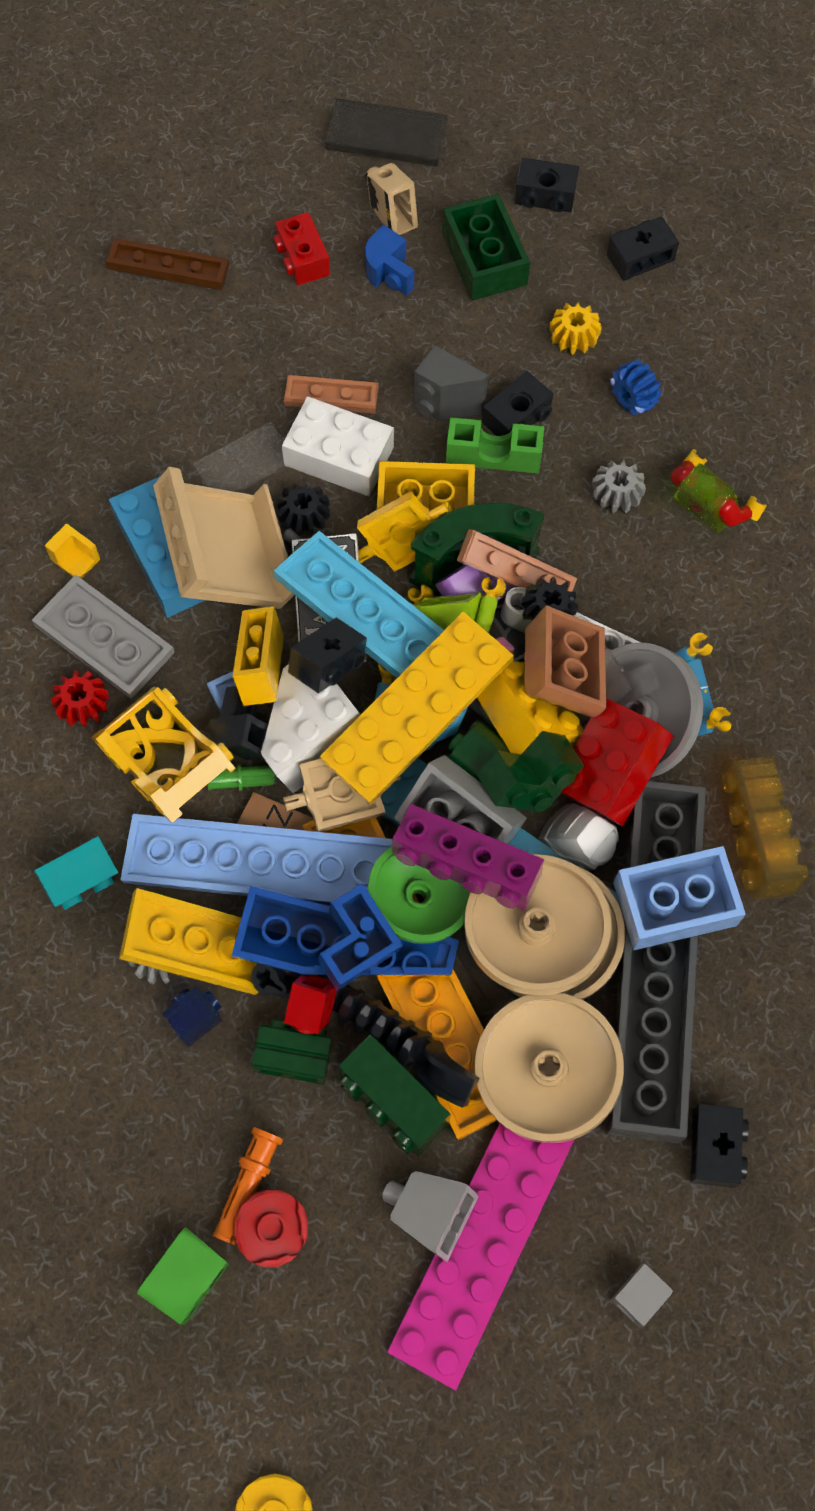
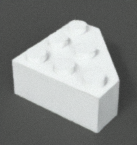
[261,664,361,793]

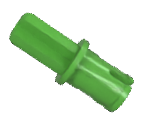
[208,764,275,791]

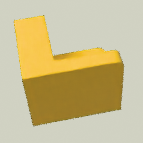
[45,523,100,579]

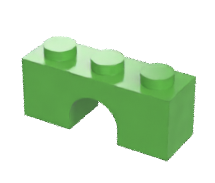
[446,417,544,474]

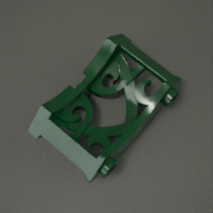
[409,503,544,596]

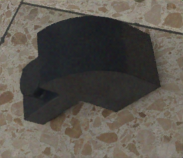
[209,686,268,760]

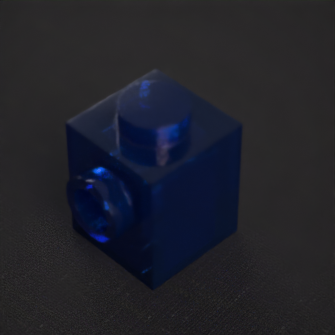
[162,986,222,1048]

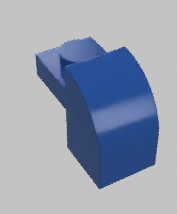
[365,224,414,296]

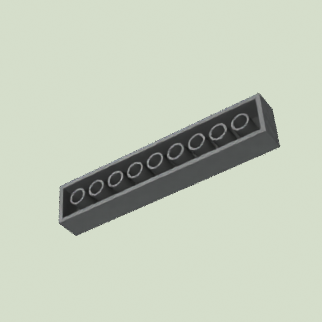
[606,781,706,1144]

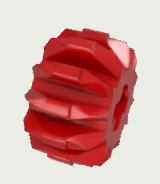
[51,669,109,728]

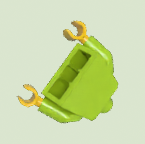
[408,577,506,633]

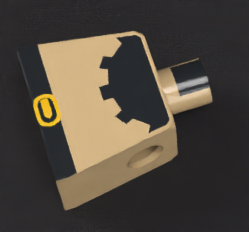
[365,163,418,235]

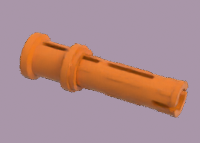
[212,1127,283,1245]

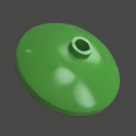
[368,846,471,944]

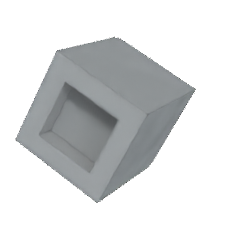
[611,1264,673,1328]

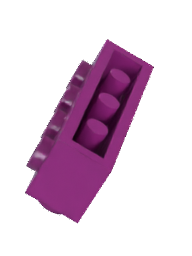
[392,804,544,911]

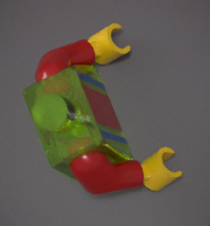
[671,449,767,534]

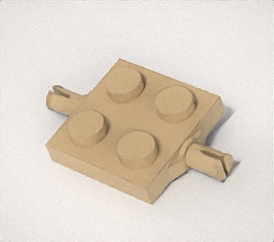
[283,759,401,832]

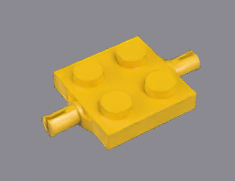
[357,491,452,572]

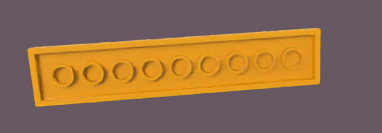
[302,817,497,1140]

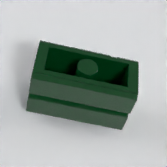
[252,1020,333,1085]

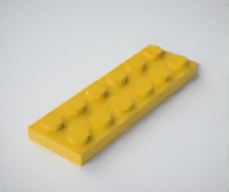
[320,612,514,806]

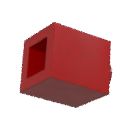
[284,975,337,1034]

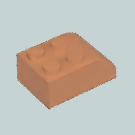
[524,605,606,717]

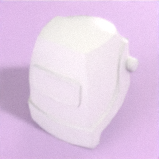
[538,803,619,870]

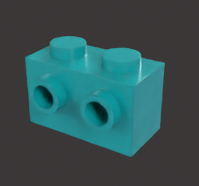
[34,836,118,910]

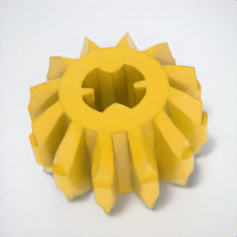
[549,301,601,356]

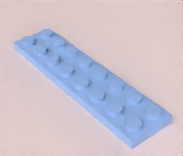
[120,814,392,905]

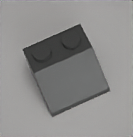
[414,345,488,421]

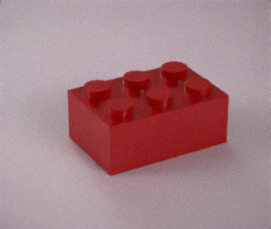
[560,698,674,827]

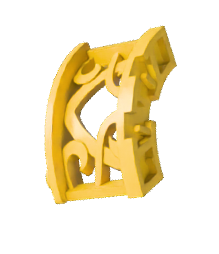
[91,687,236,823]

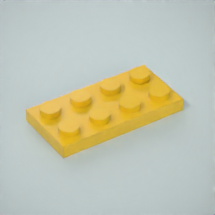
[119,888,258,995]

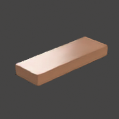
[284,375,379,414]

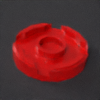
[232,1189,308,1267]

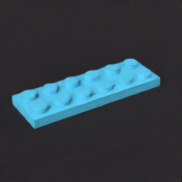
[273,531,444,678]

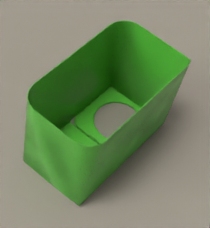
[137,1227,229,1326]

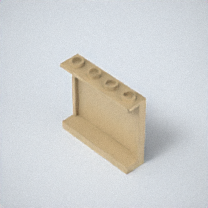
[153,467,294,609]

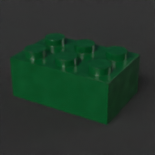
[442,193,530,301]
[339,1034,451,1156]

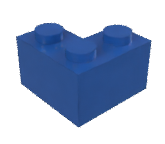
[318,883,403,991]

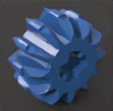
[610,359,662,415]

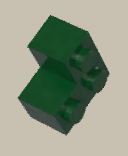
[477,731,584,813]

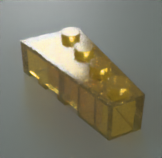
[723,756,809,900]

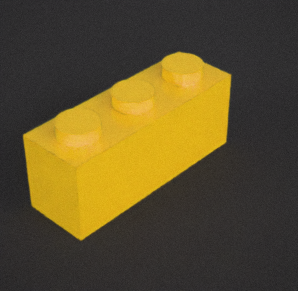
[233,606,284,706]

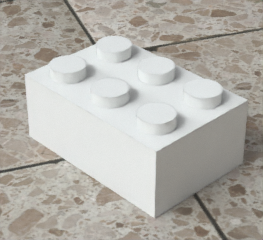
[282,396,394,497]

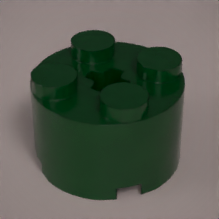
[448,719,510,783]

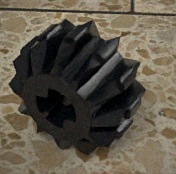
[277,481,330,536]
[521,576,578,621]

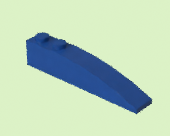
[231,886,459,975]

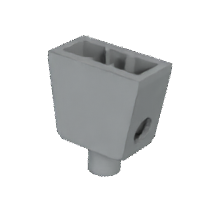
[383,1171,479,1262]

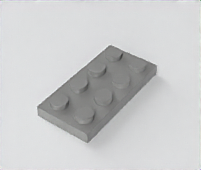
[32,575,175,699]

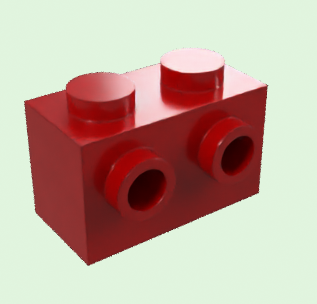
[273,212,330,286]

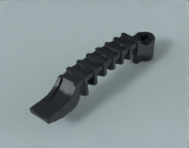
[251,964,480,1108]

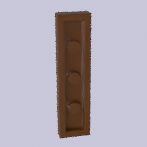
[106,238,230,290]

